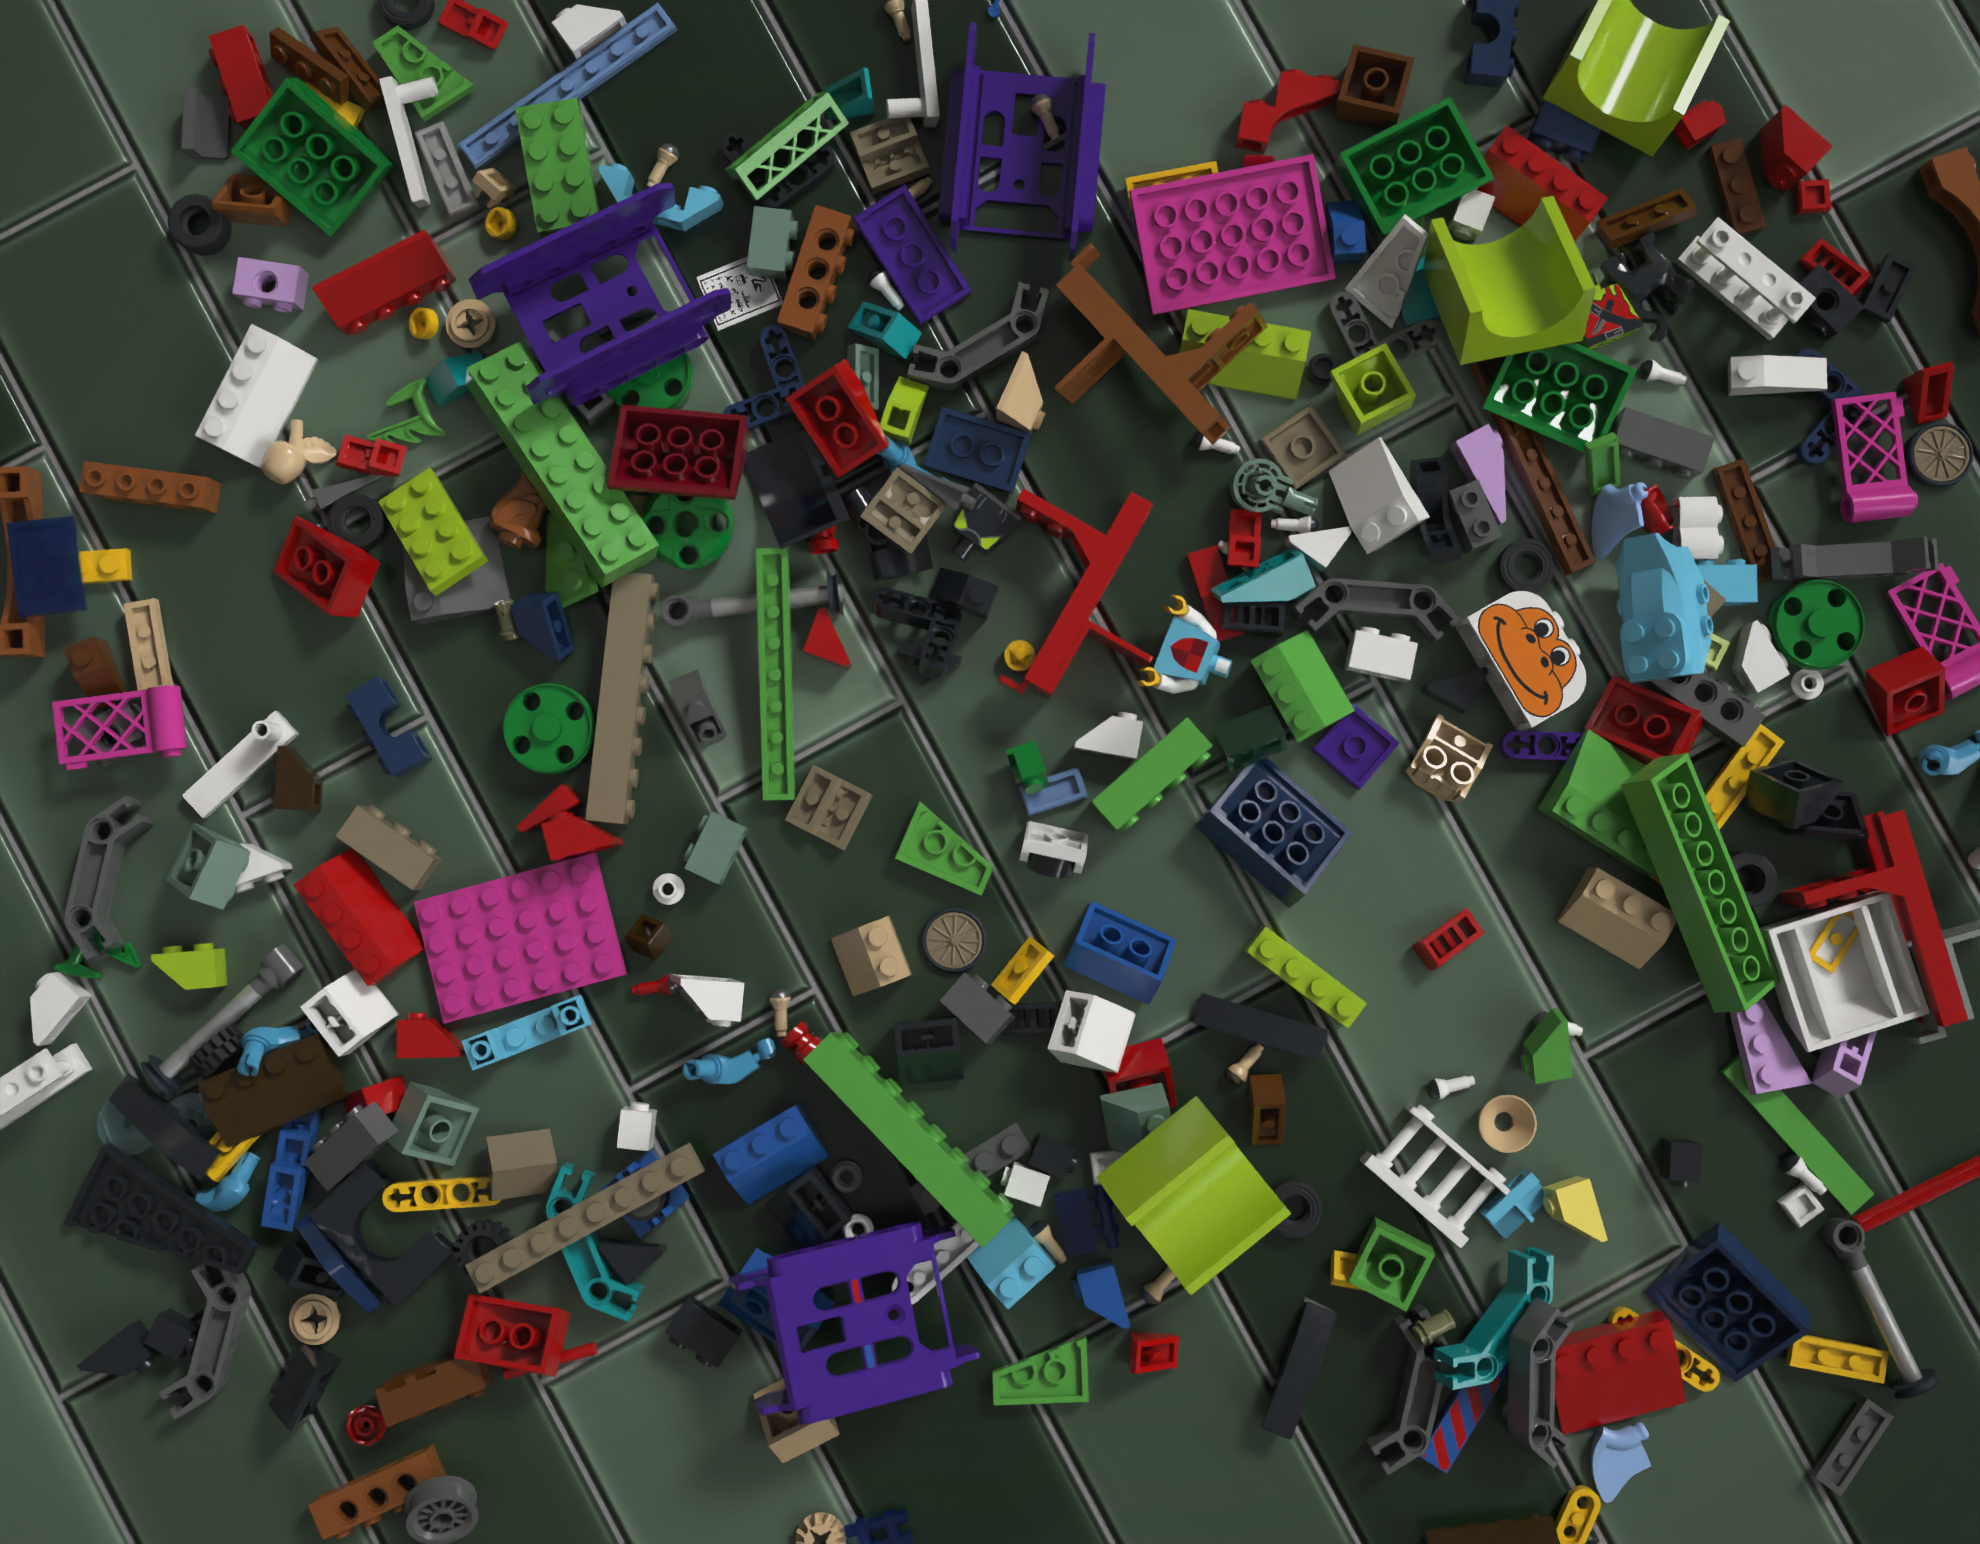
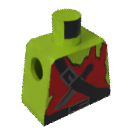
[1576,273,1643,350]

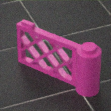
[1831,392,1918,523]
[1884,563,1980,700]
[52,685,188,770]

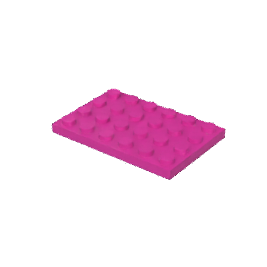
[1129,154,1336,316]
[414,853,627,1023]

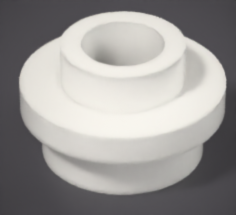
[1791,669,1824,700]
[653,873,685,905]
[842,1214,874,1238]

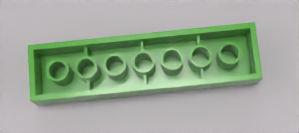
[465,341,659,588]
[1620,753,1781,1013]
[803,1031,1014,1248]

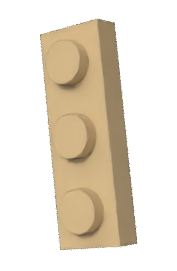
[123,598,173,691]

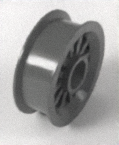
[405,1476,479,1544]

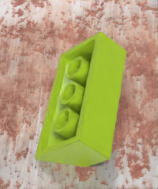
[1179,309,1311,400]

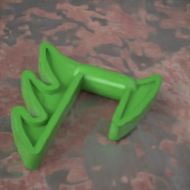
[367,378,446,444]

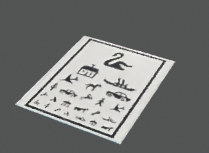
[696,256,783,331]

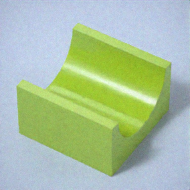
[1542,0,1730,157]
[1423,196,1596,365]
[1096,1096,1291,1295]

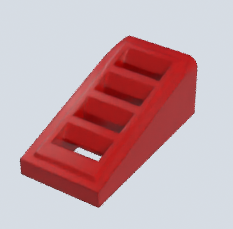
[1799,238,1871,297]
[517,784,584,833]
[1412,908,1485,971]

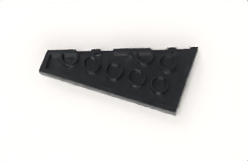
[63,1143,260,1274]

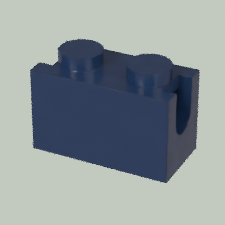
[1527,100,1600,163]

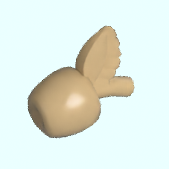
[261,419,337,484]

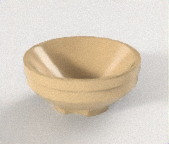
[1478,1094,1537,1153]

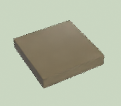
[1259,404,1346,490]

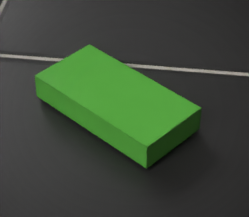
[1584,432,1621,496]

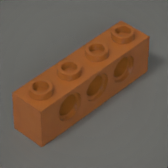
[777,205,856,341]
[79,461,221,514]
[308,1444,447,1540]

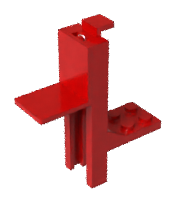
[998,488,1154,699]

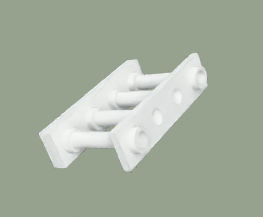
[1675,217,1816,341]
[0,1043,93,1130]
[1360,1103,1511,1248]

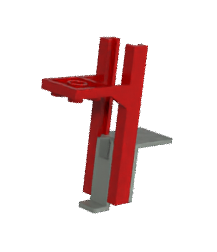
[1780,810,1980,1044]

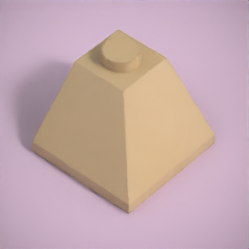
[996,351,1046,433]

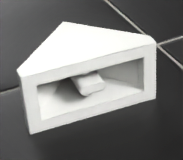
[1285,526,1352,572]

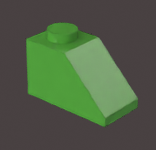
[1520,1007,1573,1084]

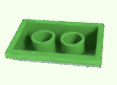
[1251,630,1355,742]

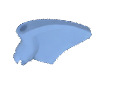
[1591,482,1649,559]
[1590,1422,1651,1503]

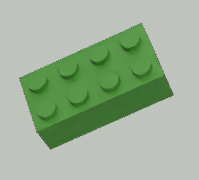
[515,98,600,239]
[1089,717,1213,832]

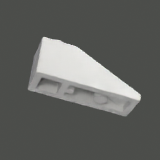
[1728,355,1827,396]

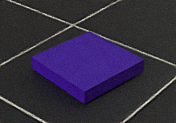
[1311,702,1400,790]

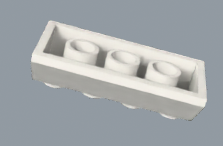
[195,324,318,469]

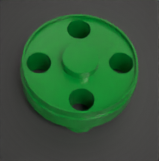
[606,331,694,410]
[642,493,735,570]
[1767,579,1865,671]
[503,683,596,774]

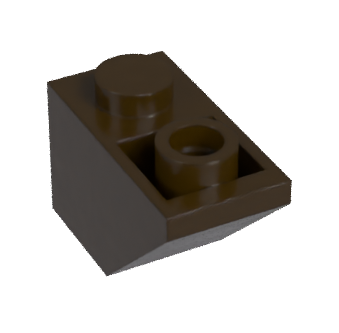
[271,746,323,811]

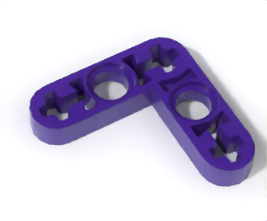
[1499,731,1583,770]

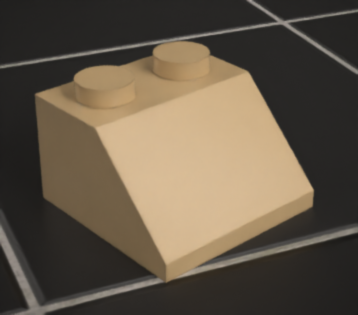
[831,916,912,997]
[753,1379,840,1463]

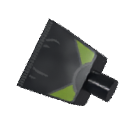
[951,482,1023,562]

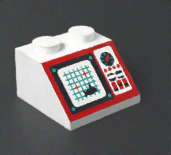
[670,974,744,1027]

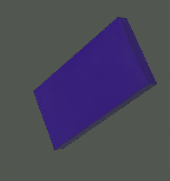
[852,184,972,326]

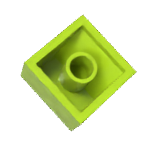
[1330,343,1416,436]

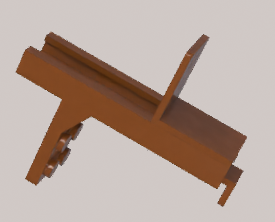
[1055,243,1268,445]

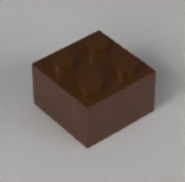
[1335,44,1415,129]

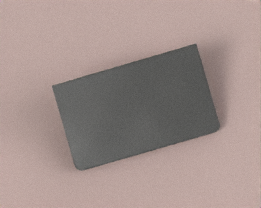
[181,88,231,160]

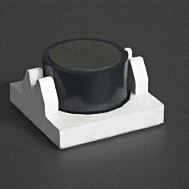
[1020,821,1088,878]

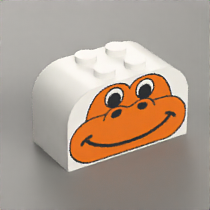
[1454,591,1586,731]

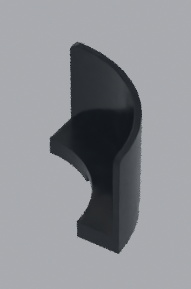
[745,428,850,549]

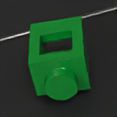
[1006,740,1050,794]

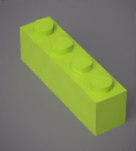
[1242,926,1367,1029]

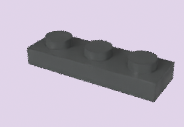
[1810,1396,1894,1496]

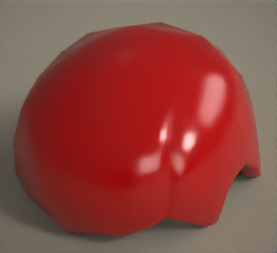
[1640,485,1674,535]

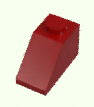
[397,1012,466,1058]

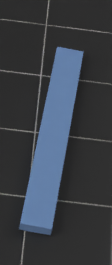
[458,2,677,171]

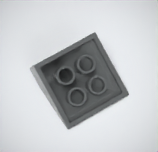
[403,516,511,625]

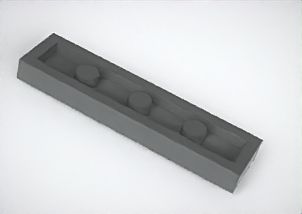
[909,1121,1032,1215]

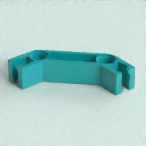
[546,1162,645,1322]
[1434,1246,1554,1390]

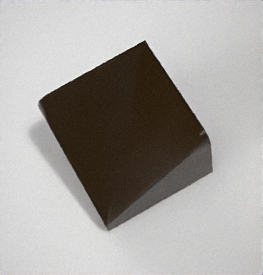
[624,914,673,960]

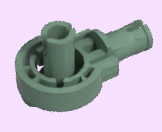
[1229,459,1318,516]

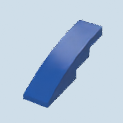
[261,1109,322,1232]

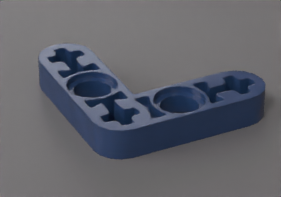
[723,325,805,431]
[1794,349,1868,466]
[295,1213,382,1315]

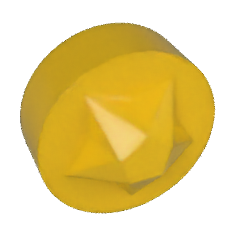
[485,207,517,240]
[409,307,439,340]
[1004,640,1035,672]

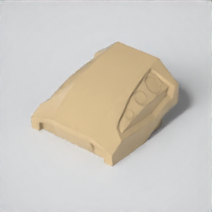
[1406,714,1493,803]

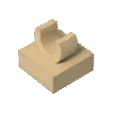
[472,168,517,208]

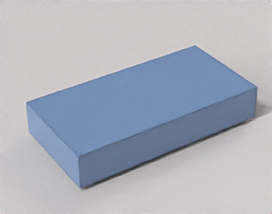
[1019,767,1088,816]

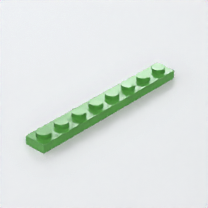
[756,548,795,800]

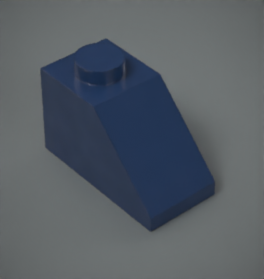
[510,591,575,661]

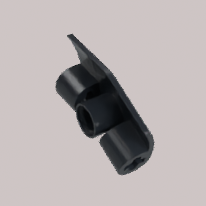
[842,468,933,582]

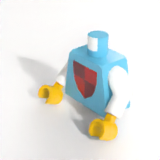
[1137,595,1232,694]

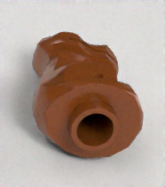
[489,470,549,550]

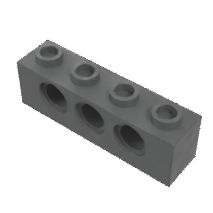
[1640,668,1766,749]

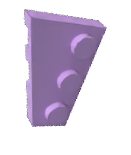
[1730,997,1812,1095]

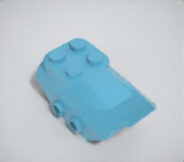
[1615,533,1713,684]

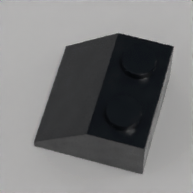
[1744,759,1844,829]
[268,1344,342,1431]

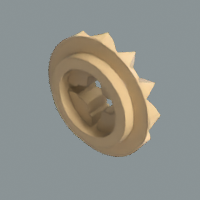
[446,299,496,349]
[289,1293,341,1345]
[796,1512,846,1544]

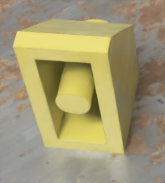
[1542,1176,1608,1242]

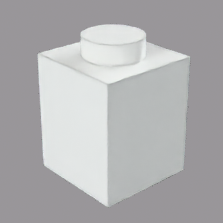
[1448,189,1495,240]
[617,1102,657,1151]
[1000,1161,1050,1207]

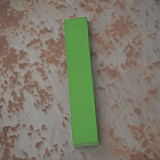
[1720,1054,1874,1215]

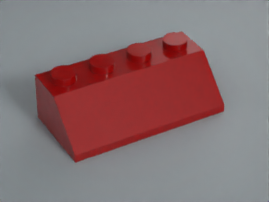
[1476,125,1608,242]
[312,229,457,335]
[293,848,425,986]

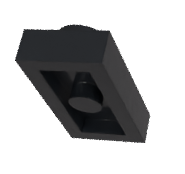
[1860,253,1918,324]

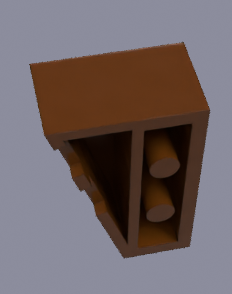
[374,1354,493,1428]

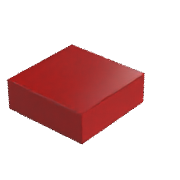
[1794,179,1831,215]

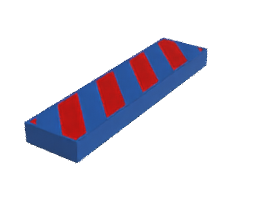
[1420,1361,1509,1474]

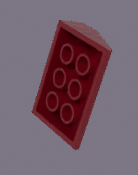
[607,405,749,500]

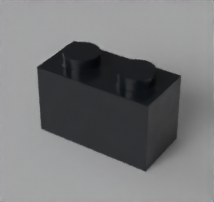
[665,1295,743,1368]

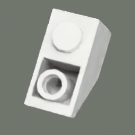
[1731,620,1790,696]
[235,843,293,893]

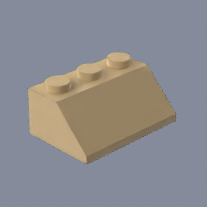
[1557,867,1677,969]

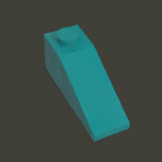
[1210,547,1316,602]

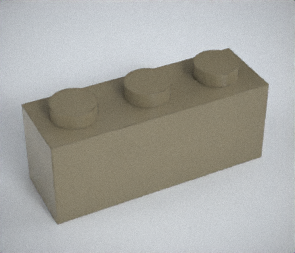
[336,804,442,890]

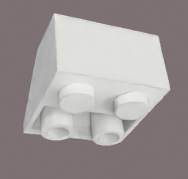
[300,969,399,1057]
[1047,990,1136,1073]

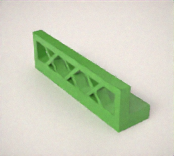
[725,92,849,200]

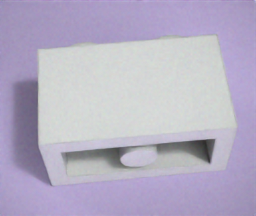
[1344,627,1418,683]

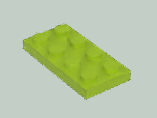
[378,467,488,596]

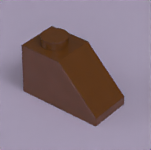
[63,637,127,710]
[1248,1074,1286,1145]

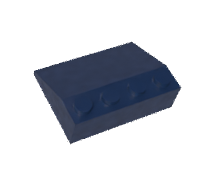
[1195,751,1353,908]
[1645,1222,1810,1382]

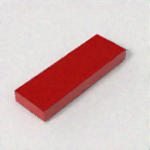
[1186,545,1245,642]

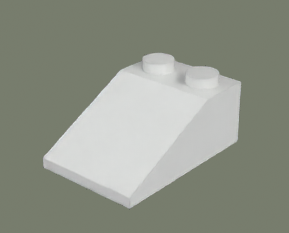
[1328,437,1430,554]

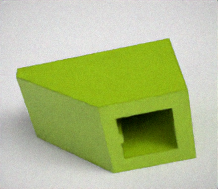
[880,376,929,445]
[151,943,227,990]

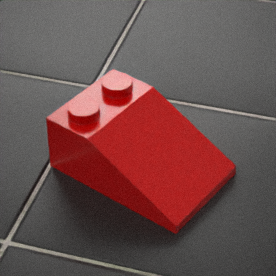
[785,359,889,478]
[273,516,380,618]
[1584,675,1704,765]
[454,1293,571,1377]

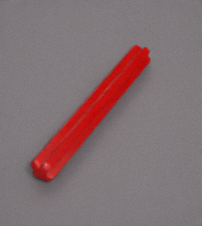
[1853,1155,1980,1233]

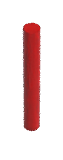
[502,1342,598,1380]

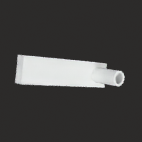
[886,0,940,128]
[379,76,438,208]
[182,711,299,819]

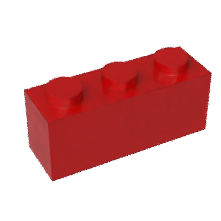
[208,24,273,131]

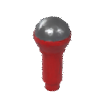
[632,974,678,996]

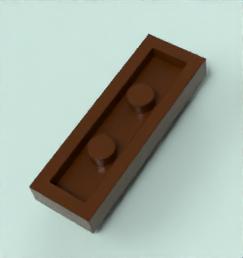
[269,27,349,105]
[310,27,386,112]
[1707,138,1766,235]
[1596,188,1697,250]

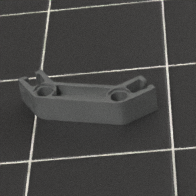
[907,282,1049,390]
[1770,537,1939,582]
[1291,578,1461,643]
[64,795,154,962]
[159,1263,251,1420]
[1508,1297,1574,1469]
[1366,1303,1448,1475]

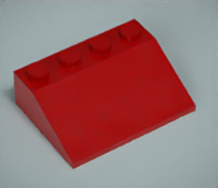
[1555,1309,1686,1435]

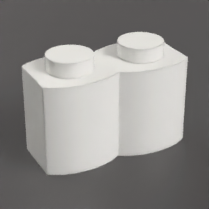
[1672,497,1724,561]

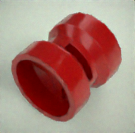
[807,525,839,554]
[779,1021,821,1065]

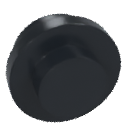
[1307,353,1338,385]

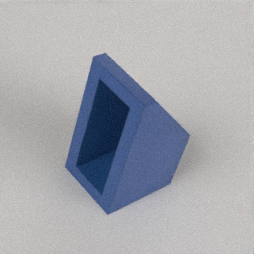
[1325,200,1366,264]
[1072,1260,1131,1329]

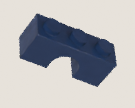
[1464,0,1520,88]
[345,676,433,778]

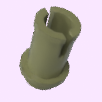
[493,599,521,641]
[1412,1309,1456,1345]

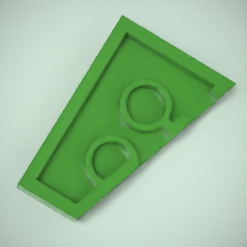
[895,801,994,896]

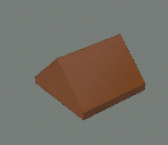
[212,173,291,227]

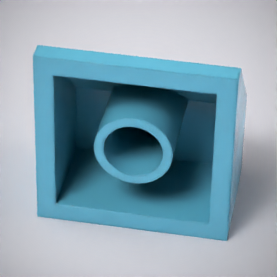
[967,1215,1056,1309]

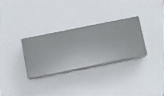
[415,121,480,219]

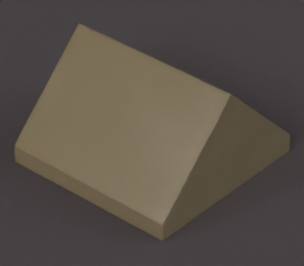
[485,1128,557,1201]

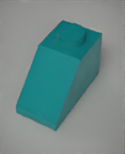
[848,301,922,359]

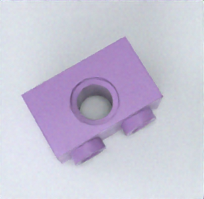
[232,257,309,313]

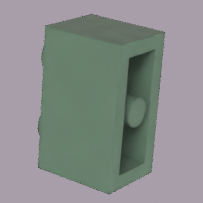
[747,206,798,280]
[683,811,749,885]

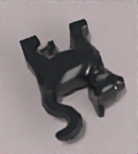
[1599,232,1695,342]

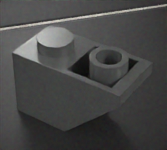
[669,669,727,748]

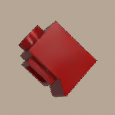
[1673,100,1727,151]

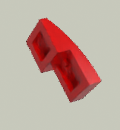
[438,0,509,51]
[336,434,407,477]
[1227,509,1262,569]

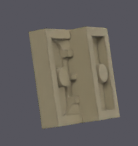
[850,118,931,195]
[860,467,948,554]
[785,765,873,850]

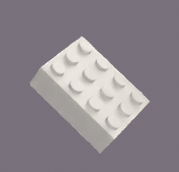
[1759,891,1930,1052]

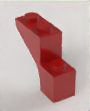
[1235,69,1343,153]

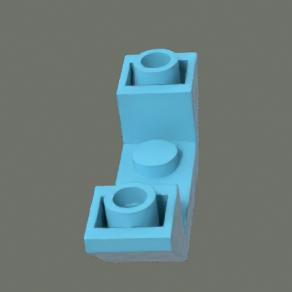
[598,163,724,231]
[461,995,592,1071]

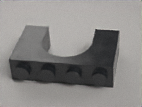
[309,1158,457,1308]

